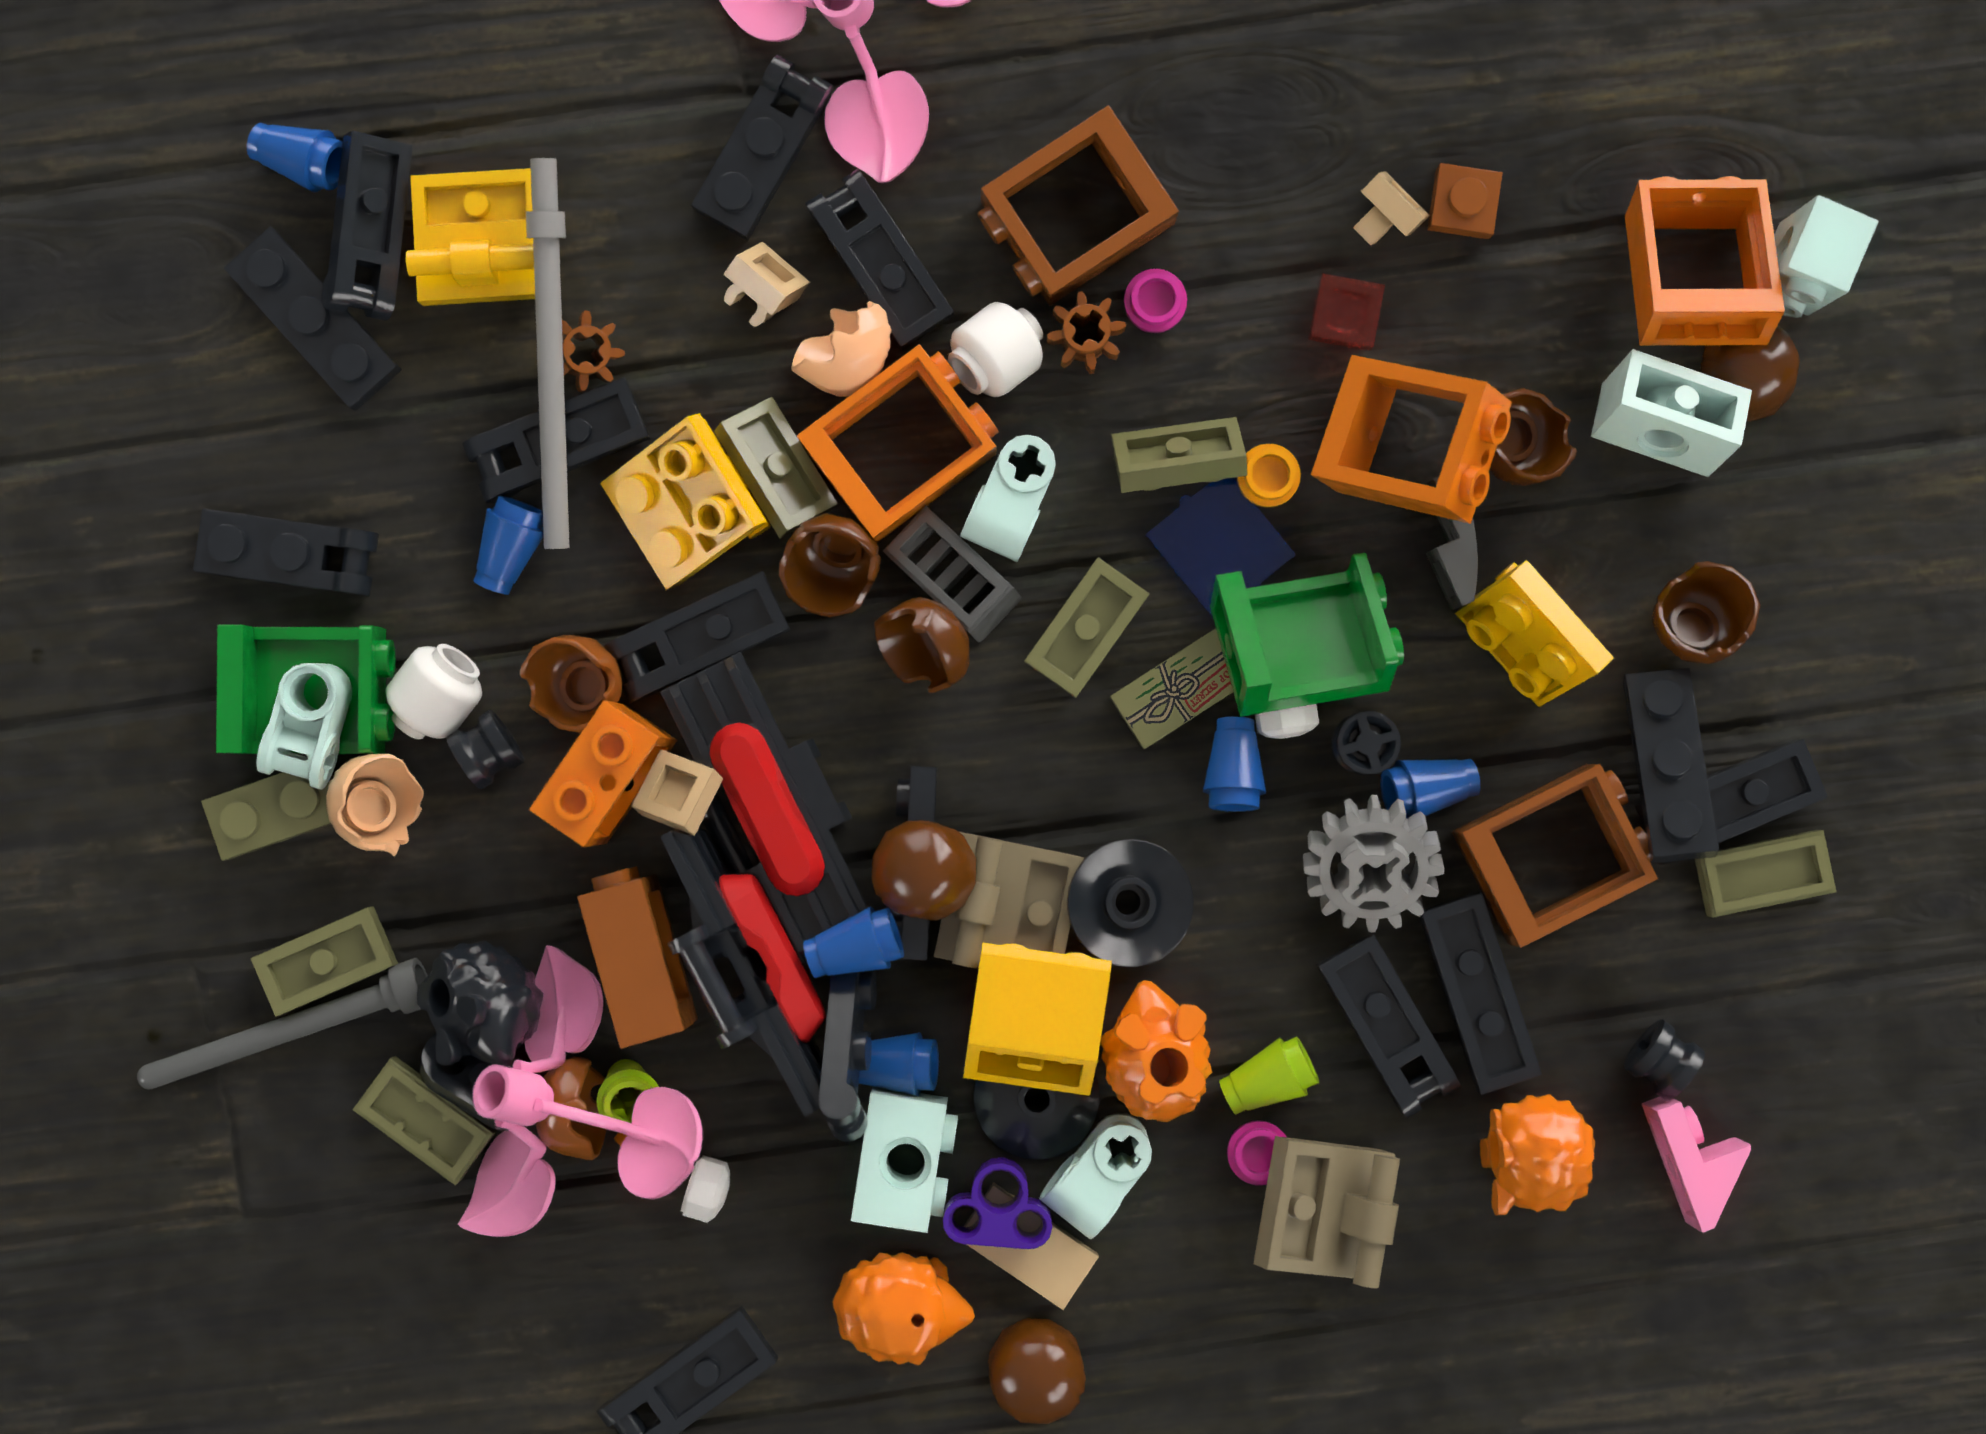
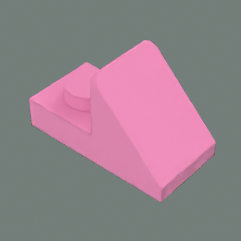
[1641,1097,1751,1233]

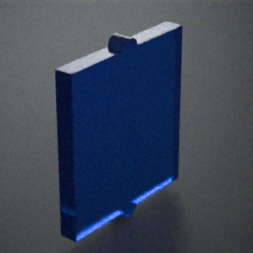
[1145,478,1296,620]

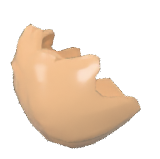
[791,301,892,397]
[326,753,424,857]

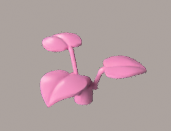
[719,0,972,183]
[458,945,702,1237]

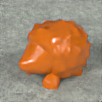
[1100,980,1212,1122]
[1480,1094,1595,1215]
[832,1252,975,1366]

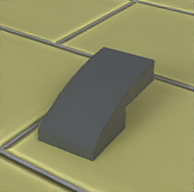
[1425,477,1478,610]

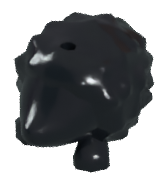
[417,940,543,1066]

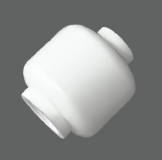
[948,302,1043,397]
[385,644,482,739]

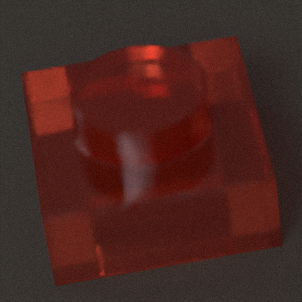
[1308,274,1385,351]

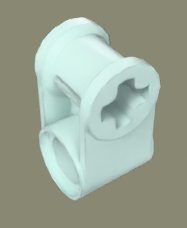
[960,435,1056,562]
[256,663,352,790]
[1039,1113,1152,1239]

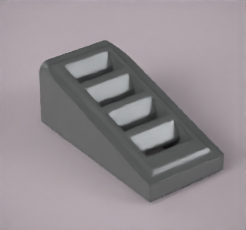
[883,506,1022,642]

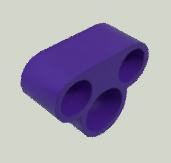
[943,1157,1052,1249]

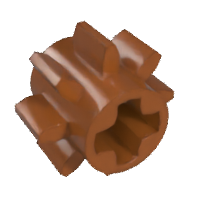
[1047,291,1126,374]
[562,310,625,392]

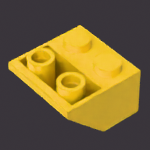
[963,942,1112,1096]

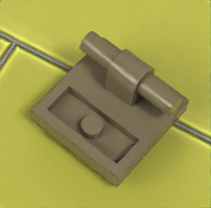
[934,832,1084,968]
[1254,1136,1400,1288]

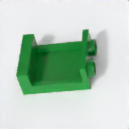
[1210,553,1404,717]
[216,625,396,754]

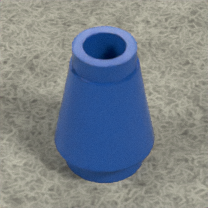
[247,123,343,192]
[473,496,543,595]
[1203,717,1266,812]
[1380,759,1480,819]
[803,906,904,978]
[859,1032,939,1097]

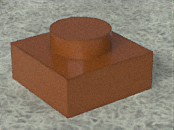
[1427,163,1503,239]

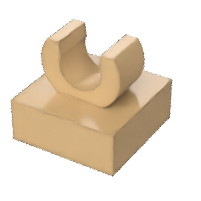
[1353,171,1430,245]
[724,242,810,327]
[632,749,723,836]

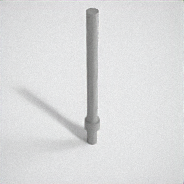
[525,158,570,549]

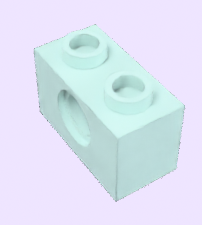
[1774,195,1878,318]
[1591,349,1752,477]
[851,1087,958,1233]

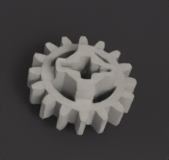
[1303,795,1444,932]

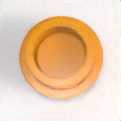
[1237,444,1301,508]

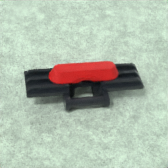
[660,652,868,964]
[660,828,826,1116]

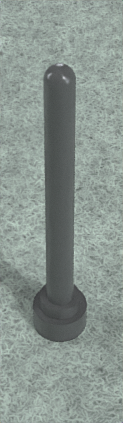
[137,958,428,1089]

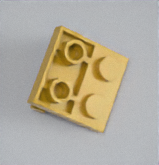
[406,168,535,306]
[600,413,771,590]
[1455,560,1614,707]

